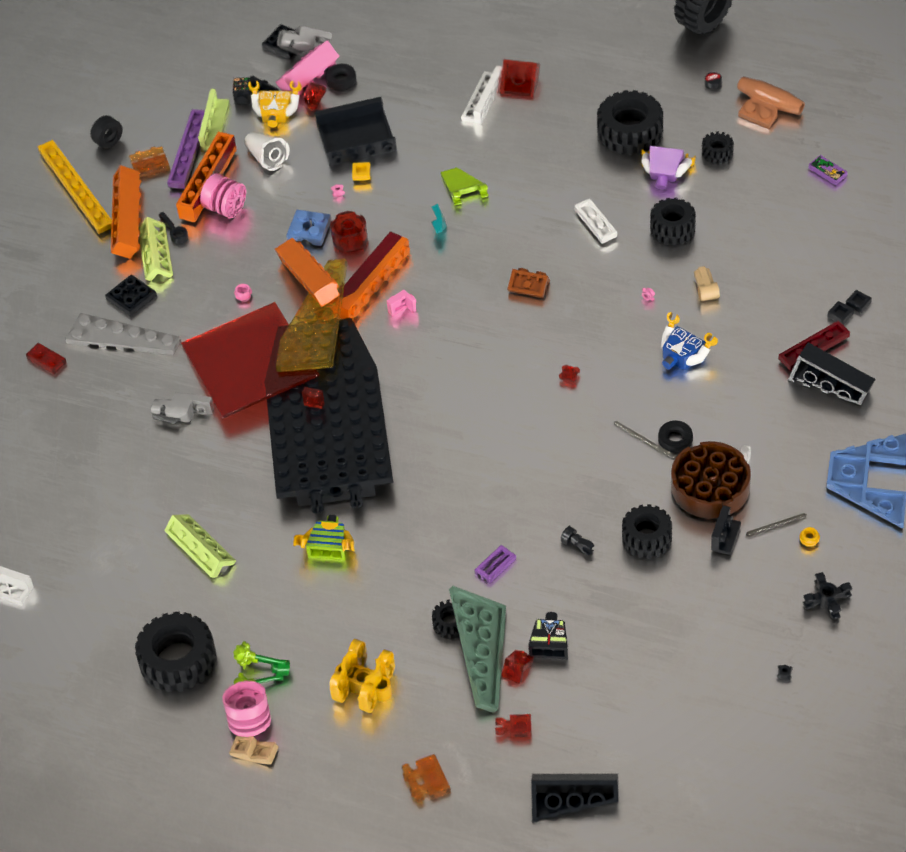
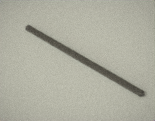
[614,421,677,460]

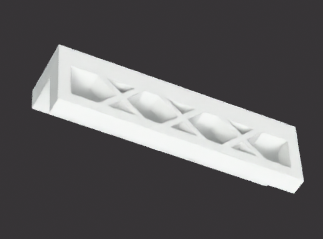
[461,65,504,125]
[0,566,34,606]

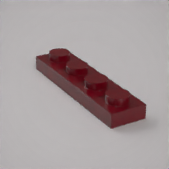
[778,321,850,371]

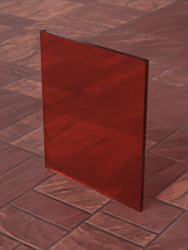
[181,302,320,418]

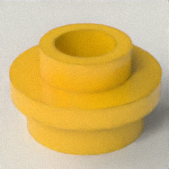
[799,527,820,546]

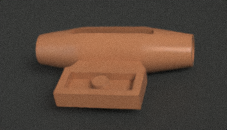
[737,77,805,129]

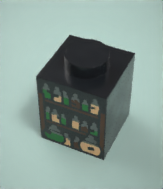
[232,77,252,105]

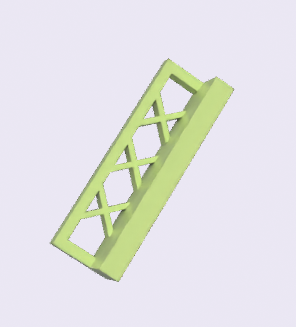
[198,89,230,152]
[138,217,173,281]
[164,514,236,578]

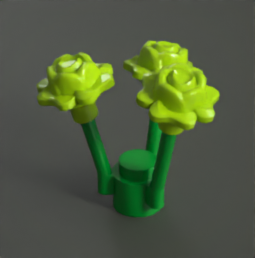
[233,641,290,684]

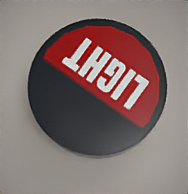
[705,72,722,89]

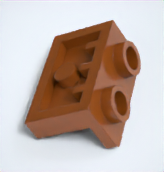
[507,268,550,299]

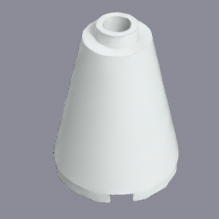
[244,132,290,171]

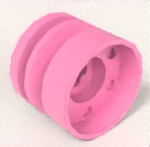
[200,173,246,218]
[222,681,271,737]

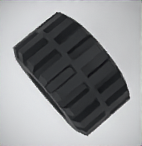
[650,197,696,245]
[622,504,672,559]

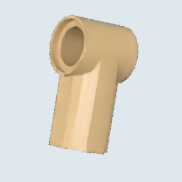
[694,266,720,302]

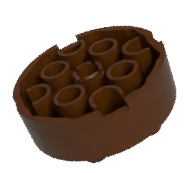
[671,441,751,519]

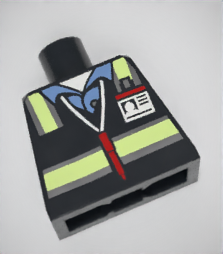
[528,612,568,659]

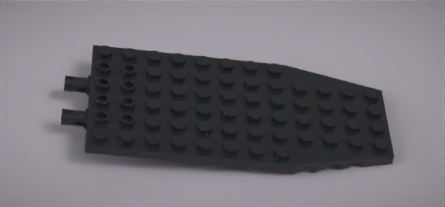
[265,318,394,514]

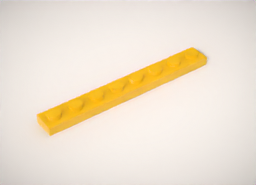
[37,140,112,234]

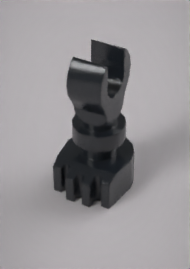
[561,526,595,555]

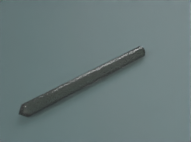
[746,513,807,536]

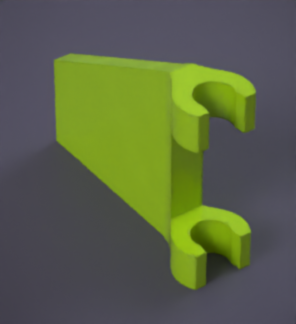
[440,167,489,206]

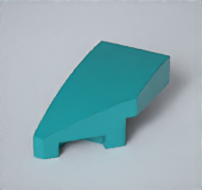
[431,204,447,234]

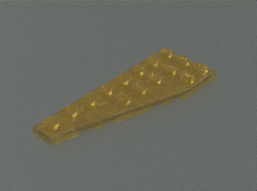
[276,259,347,372]

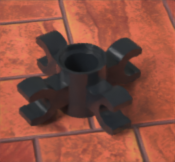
[803,572,853,620]

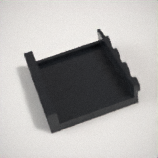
[314,97,397,166]

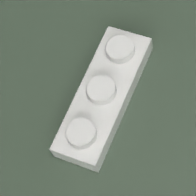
[574,198,617,243]

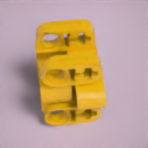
[330,639,395,713]

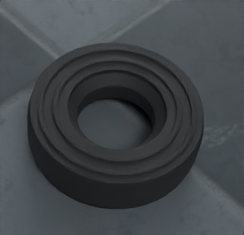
[326,64,356,90]
[658,420,693,453]

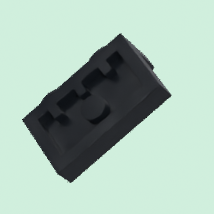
[711,505,741,555]

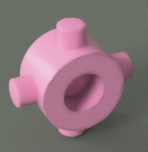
[331,184,345,197]
[642,287,655,301]

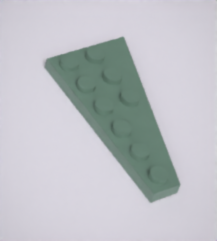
[449,586,506,713]

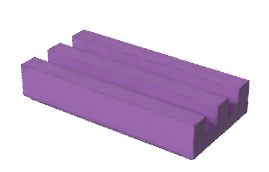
[474,545,516,584]

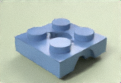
[286,209,331,246]

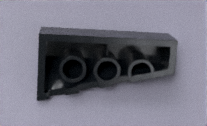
[788,342,876,405]
[531,774,618,823]

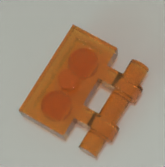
[129,146,170,179]
[401,754,451,803]

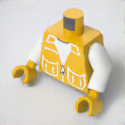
[248,81,302,127]

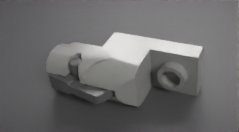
[277,26,332,55]
[151,392,214,424]

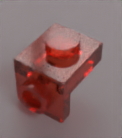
[501,650,534,684]

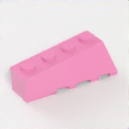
[275,40,340,95]

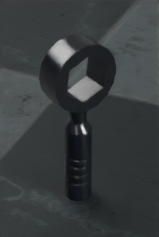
[159,212,188,244]

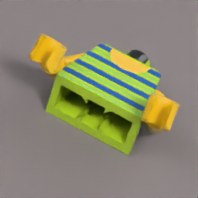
[293,515,355,560]

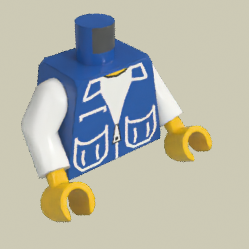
[661,312,718,370]

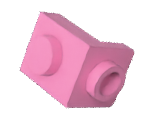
[387,290,417,317]

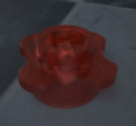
[559,365,580,383]

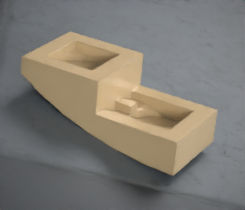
[229,736,278,765]

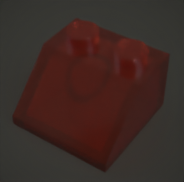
[500,59,540,97]

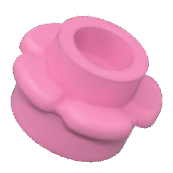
[234,284,252,300]

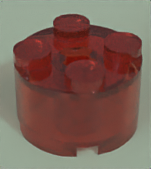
[330,211,368,253]

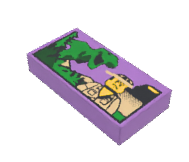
[808,155,848,186]

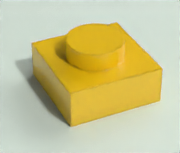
[352,162,371,181]

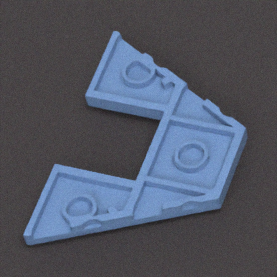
[826,434,906,528]

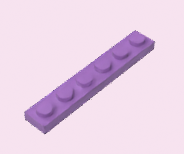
[167,109,205,189]

